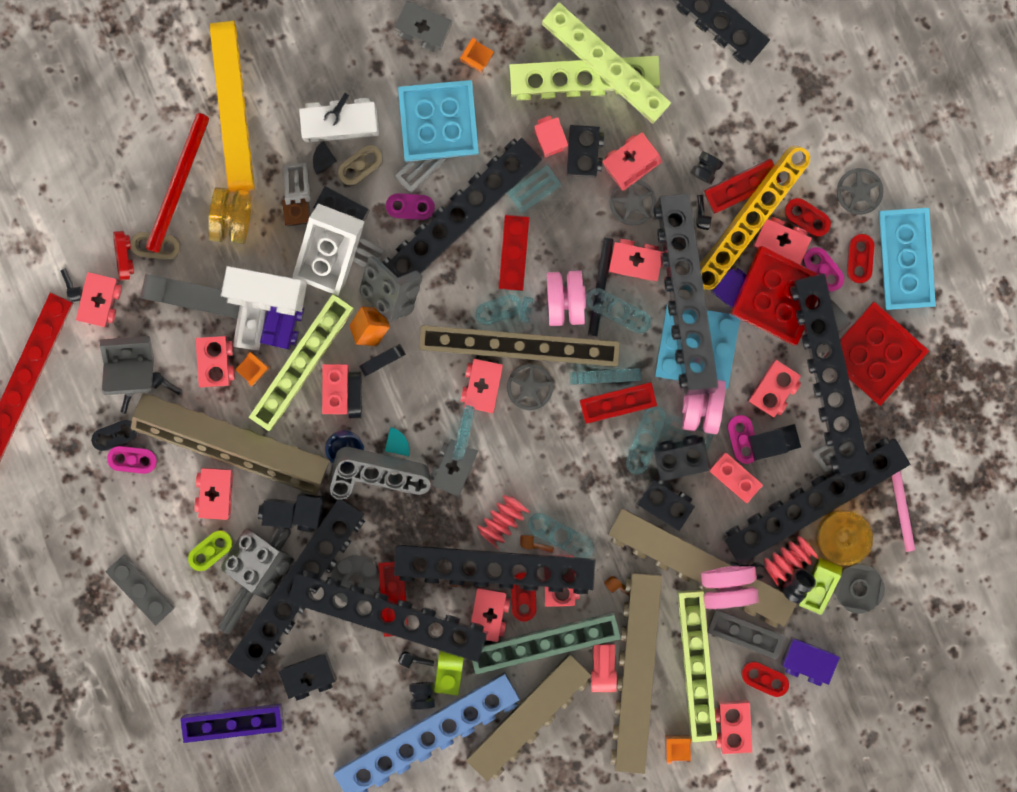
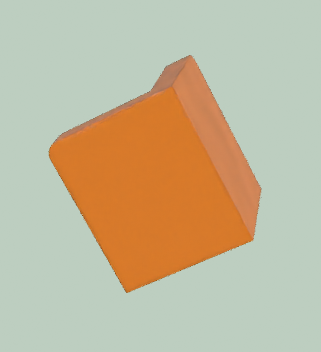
[460,37,494,74]
[349,306,390,346]
[235,351,270,386]
[665,735,691,764]

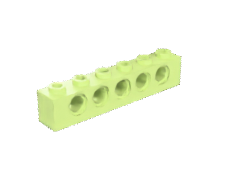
[542,2,671,124]
[510,56,660,101]
[249,294,355,431]
[677,589,717,742]

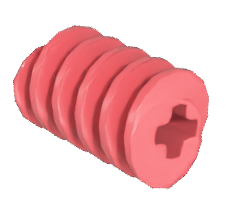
[477,495,530,549]
[763,536,819,587]

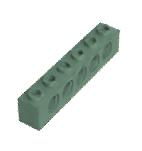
[472,612,621,674]

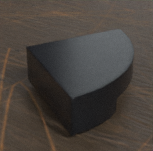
[313,141,338,175]

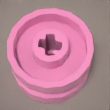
[547,270,586,326]
[682,380,726,434]
[701,566,759,609]

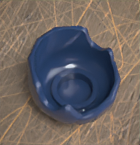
[325,430,364,464]

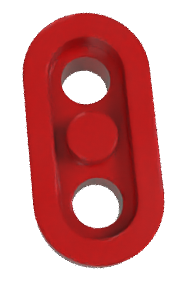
[784,198,831,237]
[113,231,134,281]
[847,234,875,284]
[511,572,536,622]
[741,661,789,697]

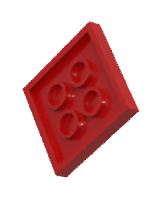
[730,246,827,346]
[824,302,929,406]

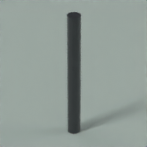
[588,237,613,337]

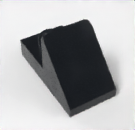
[748,424,801,461]

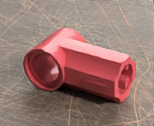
[591,643,617,692]

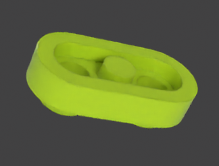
[188,530,233,571]

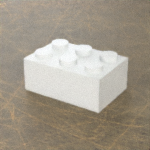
[299,98,379,143]
[292,204,365,296]
[221,266,307,316]

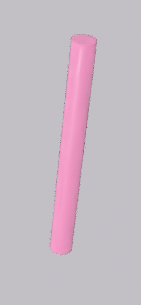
[891,471,916,552]

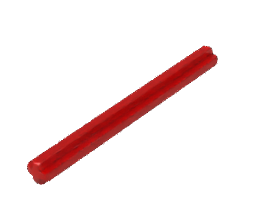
[146,113,209,253]

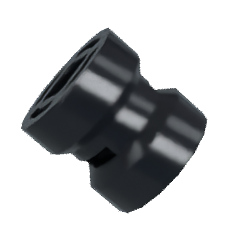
[690,151,723,185]
[782,568,816,603]
[409,682,435,710]

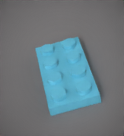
[879,208,936,310]

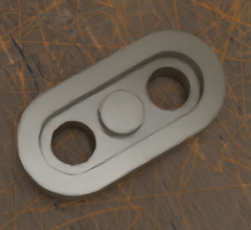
[338,145,383,186]
[130,232,181,260]

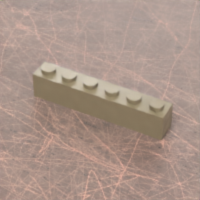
[466,653,591,782]

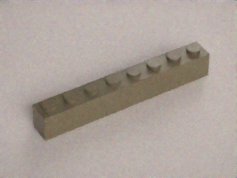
[419,325,620,367]
[131,393,330,496]
[608,508,797,628]
[610,572,662,774]

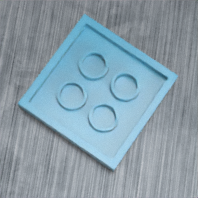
[398,80,479,162]
[655,303,740,389]

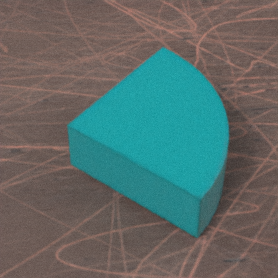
[385,427,410,456]

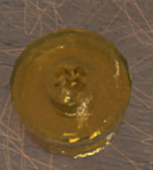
[209,187,251,245]
[815,510,873,566]

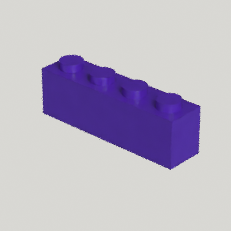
[180,703,285,743]

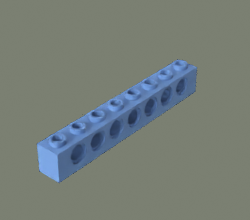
[333,672,520,792]

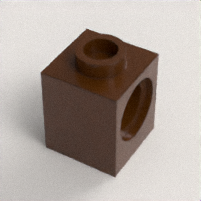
[282,198,311,227]

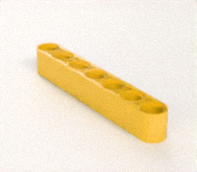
[210,20,255,193]
[700,145,810,290]

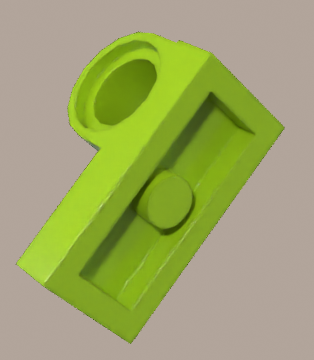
[799,557,842,615]
[434,651,464,696]

